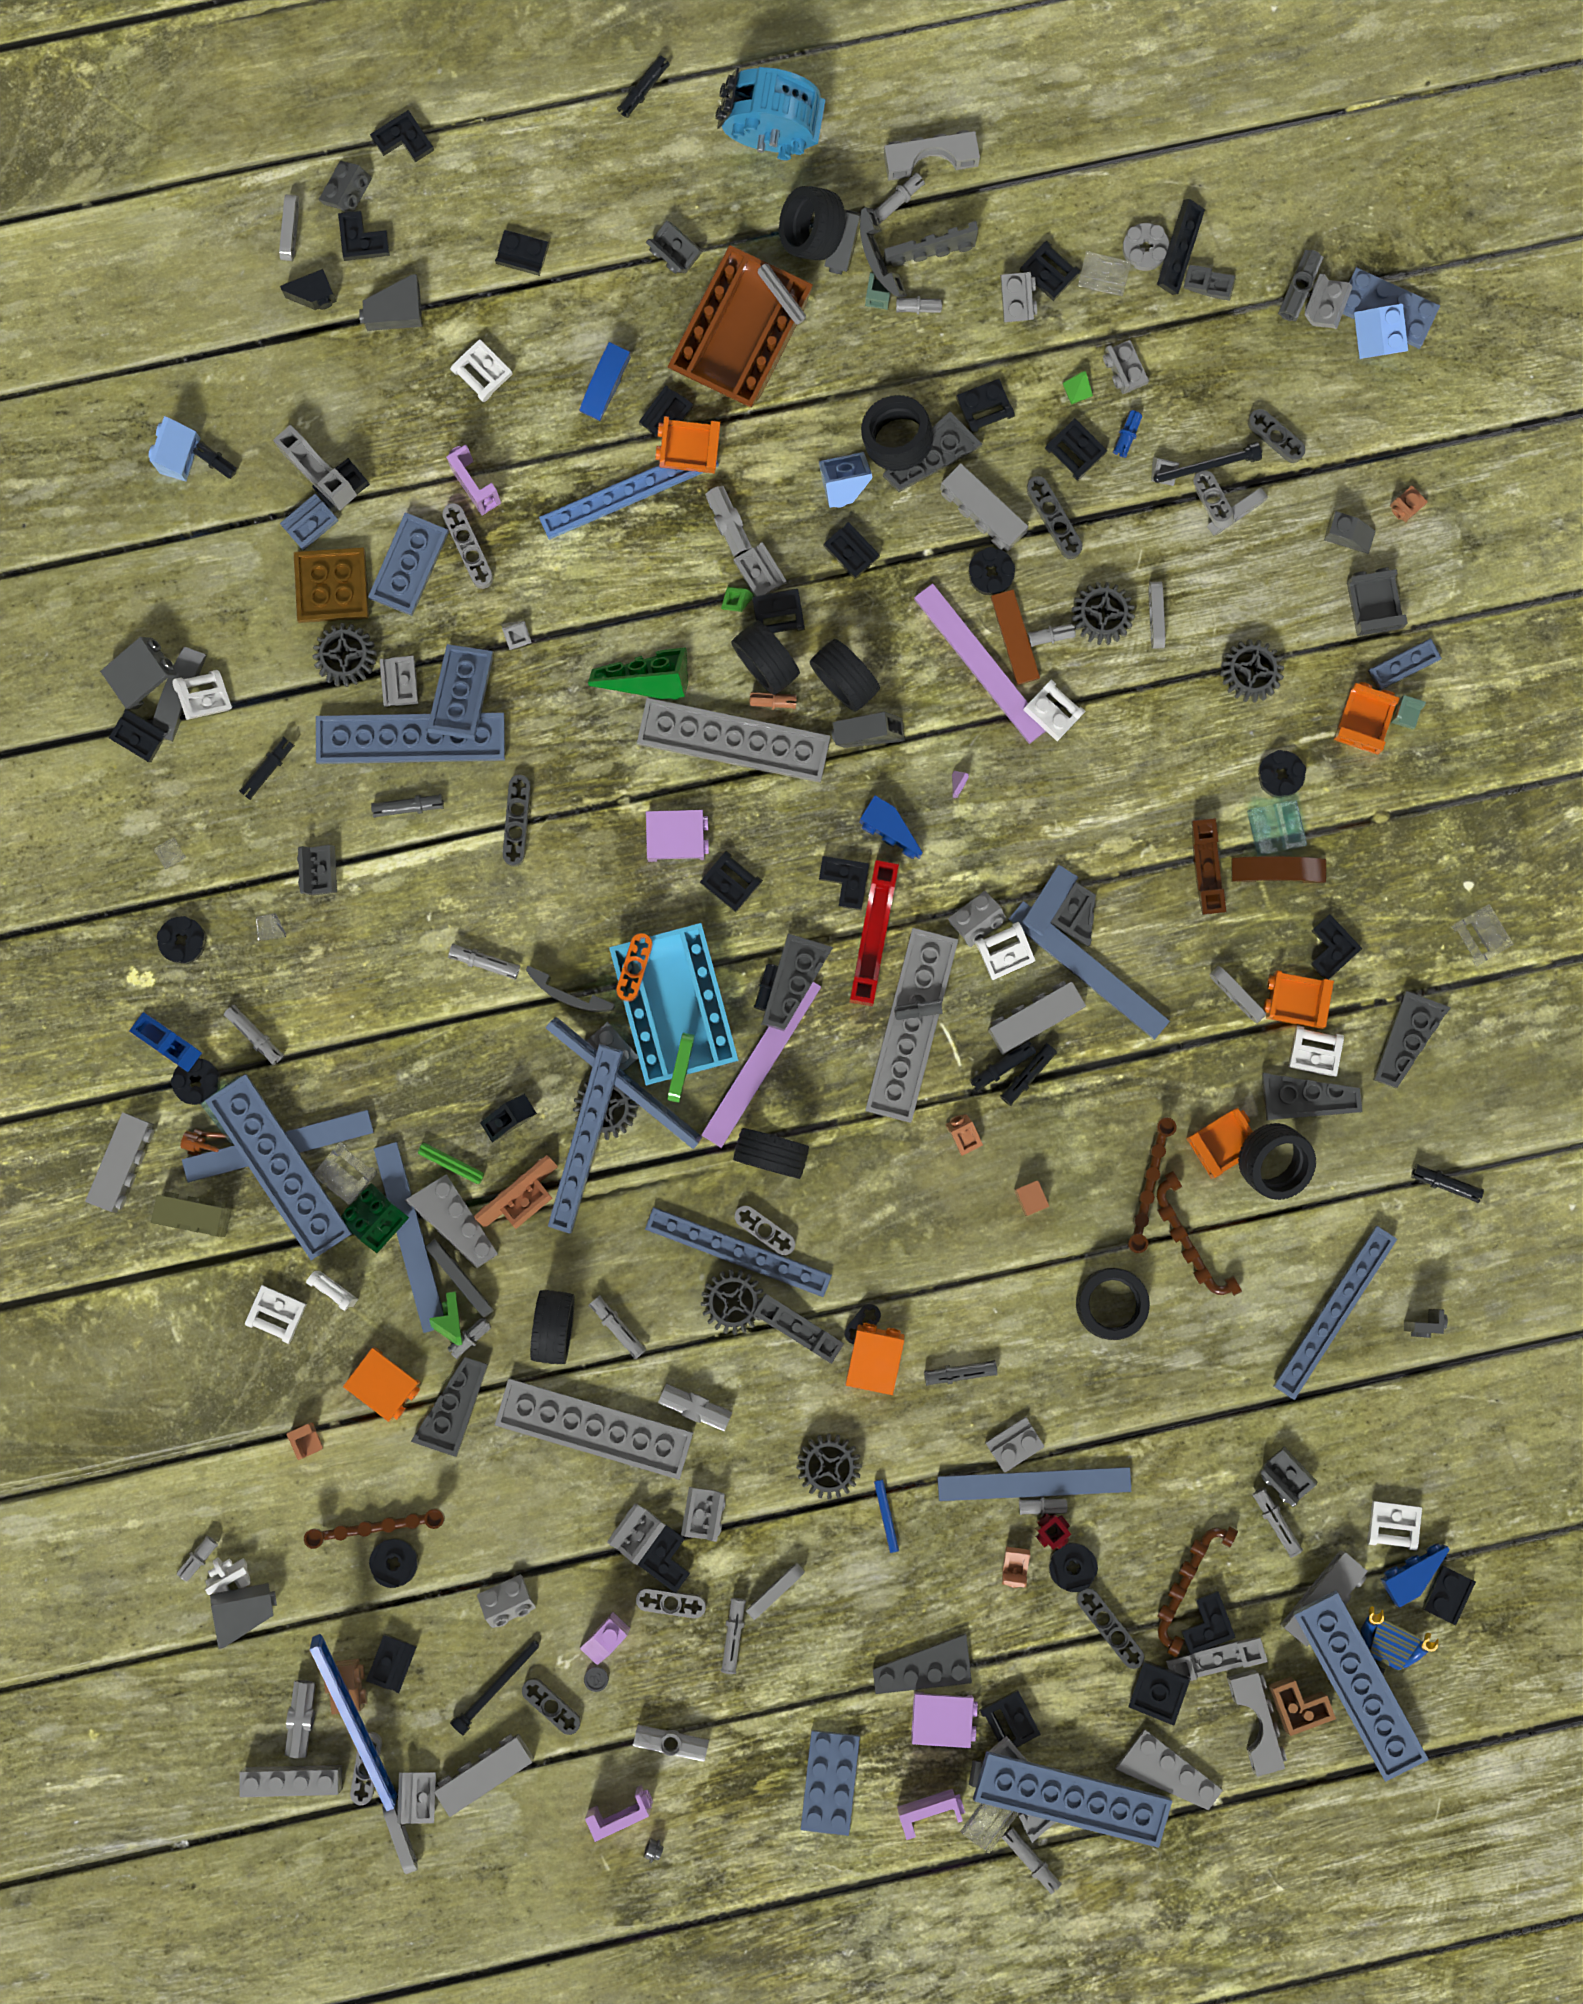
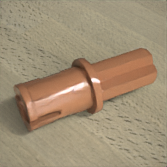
[749,692,796,710]

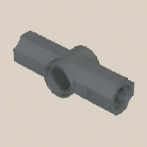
[1278,250,1324,321]

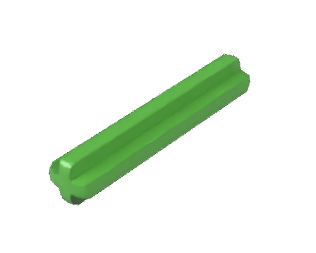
[418,1143,484,1184]

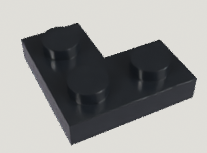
[370,110,434,162]
[338,211,390,261]
[819,856,869,911]
[1311,914,1362,980]
[637,1524,690,1593]
[1181,1591,1236,1655]

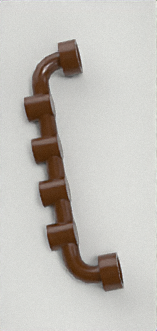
[1128,1117,1177,1253]
[1156,1171,1242,1296]
[304,1508,445,1549]
[1157,1526,1238,1657]

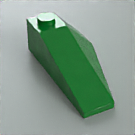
[588,647,688,699]

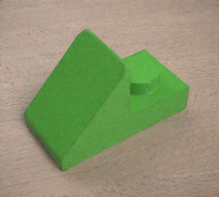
[429,1292,462,1346]

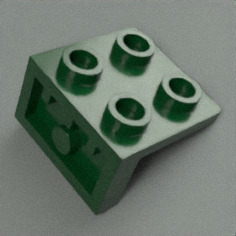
[341,1183,409,1253]

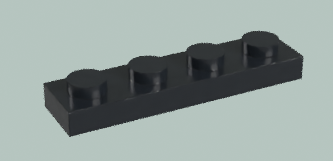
[1157,199,1205,295]

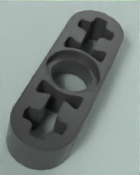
[1248,409,1305,463]
[522,1678,581,1735]

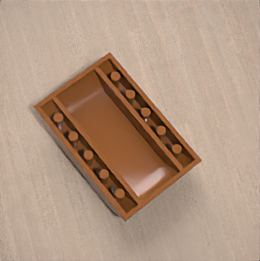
[668,245,813,408]

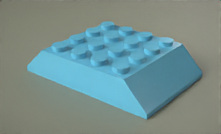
[609,923,738,1086]

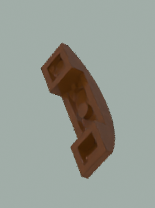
[1192,818,1226,915]
[1231,856,1326,883]

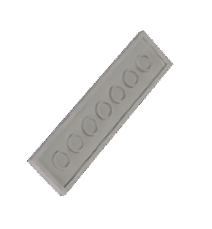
[637,698,830,783]
[865,928,958,1123]
[495,1378,693,1480]

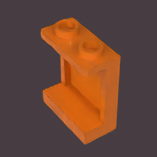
[655,416,720,474]
[1334,682,1400,755]
[1263,970,1334,1029]
[1186,1108,1254,1179]
[846,1323,905,1395]
[343,1347,421,1422]

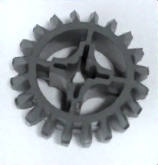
[1071,582,1135,645]
[312,623,377,687]
[1220,639,1284,703]
[573,1082,638,1140]
[701,1270,764,1335]
[796,1433,862,1500]

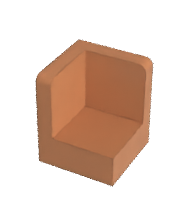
[1014,1181,1050,1216]
[287,1422,323,1460]

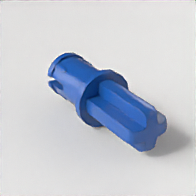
[1113,410,1142,458]

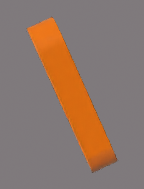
[616,933,653,1002]

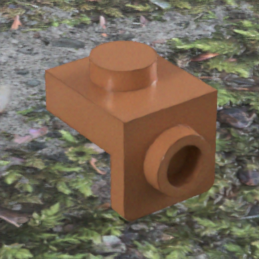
[1002,1547,1030,1588]

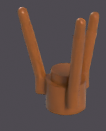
[181,1129,229,1156]

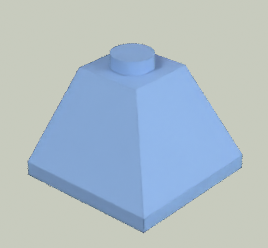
[819,452,872,508]

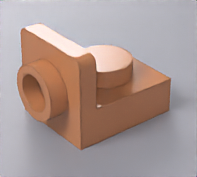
[1390,486,1428,523]
[946,1114,983,1156]

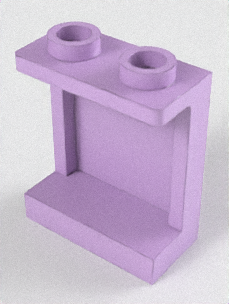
[446,445,501,515]
[646,810,709,862]
[911,1691,978,1748]
[585,1785,653,1842]
[897,1789,965,1840]

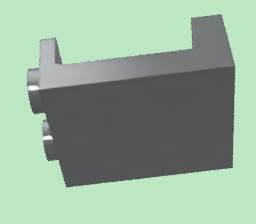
[1347,567,1408,636]
[100,637,177,709]

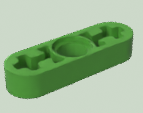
[667,1032,695,1103]

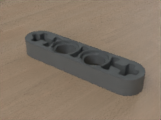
[1027,476,1082,559]
[503,775,531,867]
[426,1239,494,1318]
[1076,1587,1144,1669]

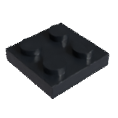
[1128,1660,1191,1726]

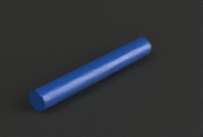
[874,1479,899,1553]

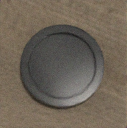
[584,1667,609,1692]

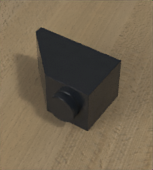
[280,269,337,310]
[480,1093,537,1143]

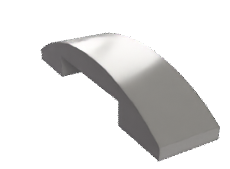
[1166,1637,1268,1681]

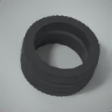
[779,186,846,260]
[861,395,933,471]
[731,620,800,695]
[810,639,880,712]
[1238,1123,1316,1200]
[733,1128,809,1179]
[1076,1268,1150,1340]
[530,1290,575,1364]

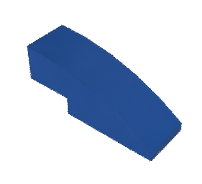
[579,342,631,421]
[129,1012,202,1072]

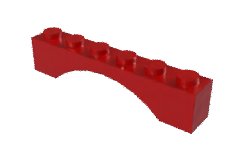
[849,860,899,1007]

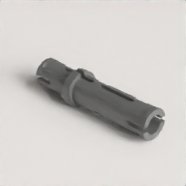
[371,794,444,818]
[924,1360,997,1386]

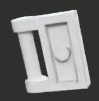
[450,339,512,402]
[173,670,232,720]
[1023,679,1086,741]
[975,922,1035,980]
[1289,1026,1344,1077]
[306,1271,358,1311]
[245,1285,307,1344]
[1367,1501,1422,1551]

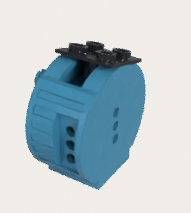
[715,67,825,160]

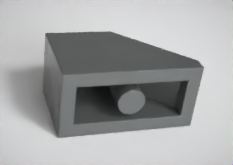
[1324,511,1376,554]

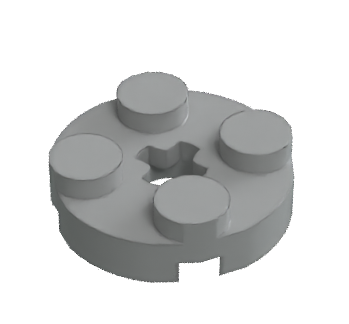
[1122,223,1169,271]

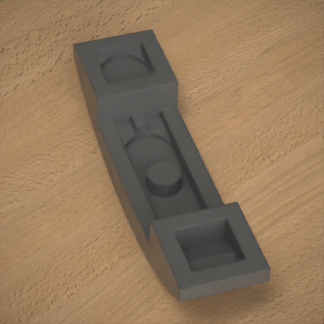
[860,207,907,298]
[152,647,207,742]
[526,966,616,1012]
[752,1293,844,1364]

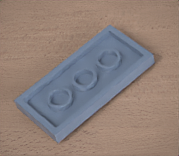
[1343,267,1440,349]
[368,512,449,616]
[427,644,494,740]
[800,1730,860,1836]

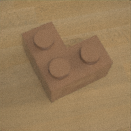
[324,1658,368,1714]
[1268,1677,1336,1736]

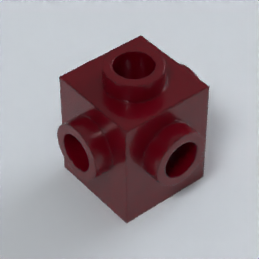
[1035,1513,1072,1550]

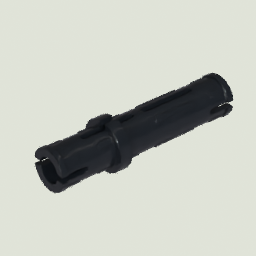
[617,55,670,118]
[239,736,295,800]
[969,1041,1036,1092]
[1000,1043,1057,1106]
[1411,1164,1484,1203]

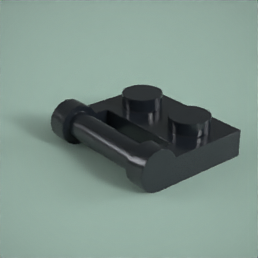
[1020,240,1081,301]
[956,379,1015,434]
[1045,418,1108,481]
[752,588,805,633]
[700,851,763,913]
[979,1689,1041,1748]

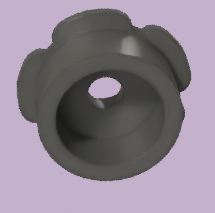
[643,1839,664,1863]

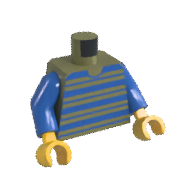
[1360,1607,1439,1676]

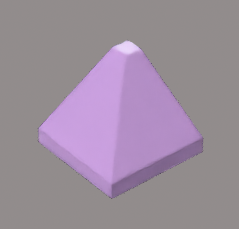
[952,771,969,799]

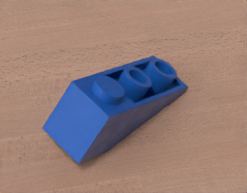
[860,795,923,859]
[1380,1543,1450,1608]

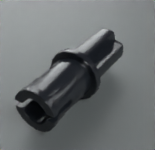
[193,441,237,479]
[754,964,778,1011]

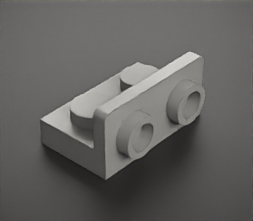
[1000,272,1037,322]
[1305,274,1352,329]
[1103,340,1149,394]

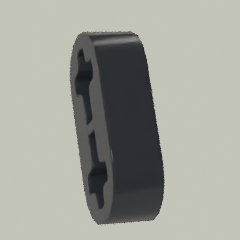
[844,1304,881,1344]

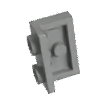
[948,891,1006,947]
[681,1487,726,1542]
[607,1503,666,1565]
[477,1574,536,1628]

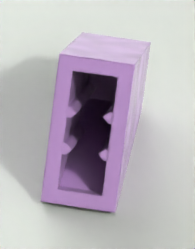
[580,1612,630,1665]

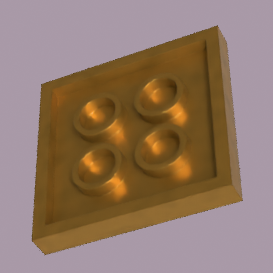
[294,547,369,623]

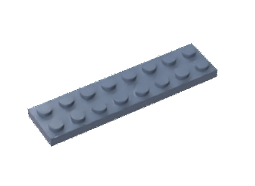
[316,713,505,764]
[205,1074,352,1260]
[1293,1590,1429,1782]
[973,1751,1172,1848]

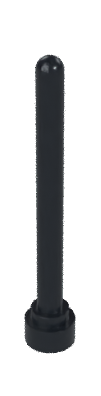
[1153,442,1262,483]
[450,1640,539,1736]

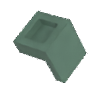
[865,272,891,310]
[1391,695,1426,729]

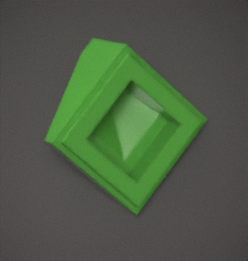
[1063,371,1093,405]
[721,586,754,612]

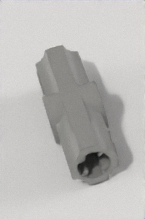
[705,486,752,558]
[658,1383,732,1431]
[285,1680,316,1758]
[633,1724,709,1762]

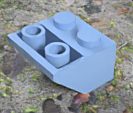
[149,416,201,481]

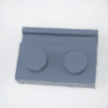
[280,493,338,550]

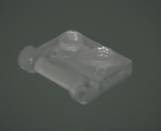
[1452,904,1514,966]
[313,1142,378,1205]

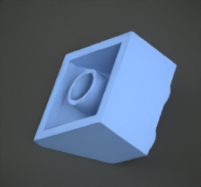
[1354,304,1408,359]

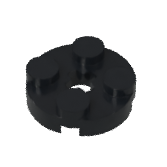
[968,547,1015,595]
[1258,750,1306,798]
[157,916,206,964]
[171,1058,220,1105]
[369,1538,419,1588]
[1049,1542,1098,1592]

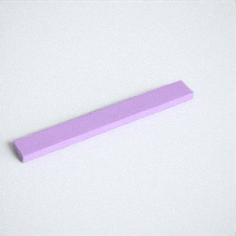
[914,584,1046,744]
[701,982,821,1148]

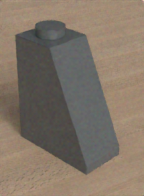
[824,209,861,275]
[359,274,423,331]
[832,711,905,748]
[210,1583,277,1649]

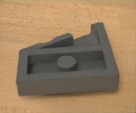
[1050,882,1096,947]

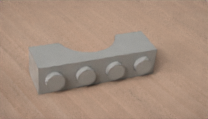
[884,130,980,181]
[273,425,357,511]
[1227,1670,1287,1777]

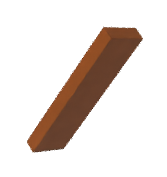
[991,589,1040,686]

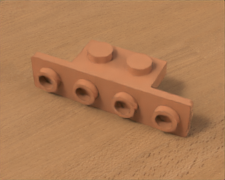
[474,1155,558,1229]

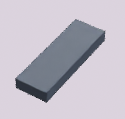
[1368,638,1442,691]
[1022,865,1078,936]

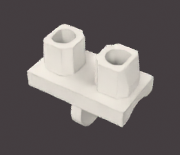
[205,1557,250,1595]

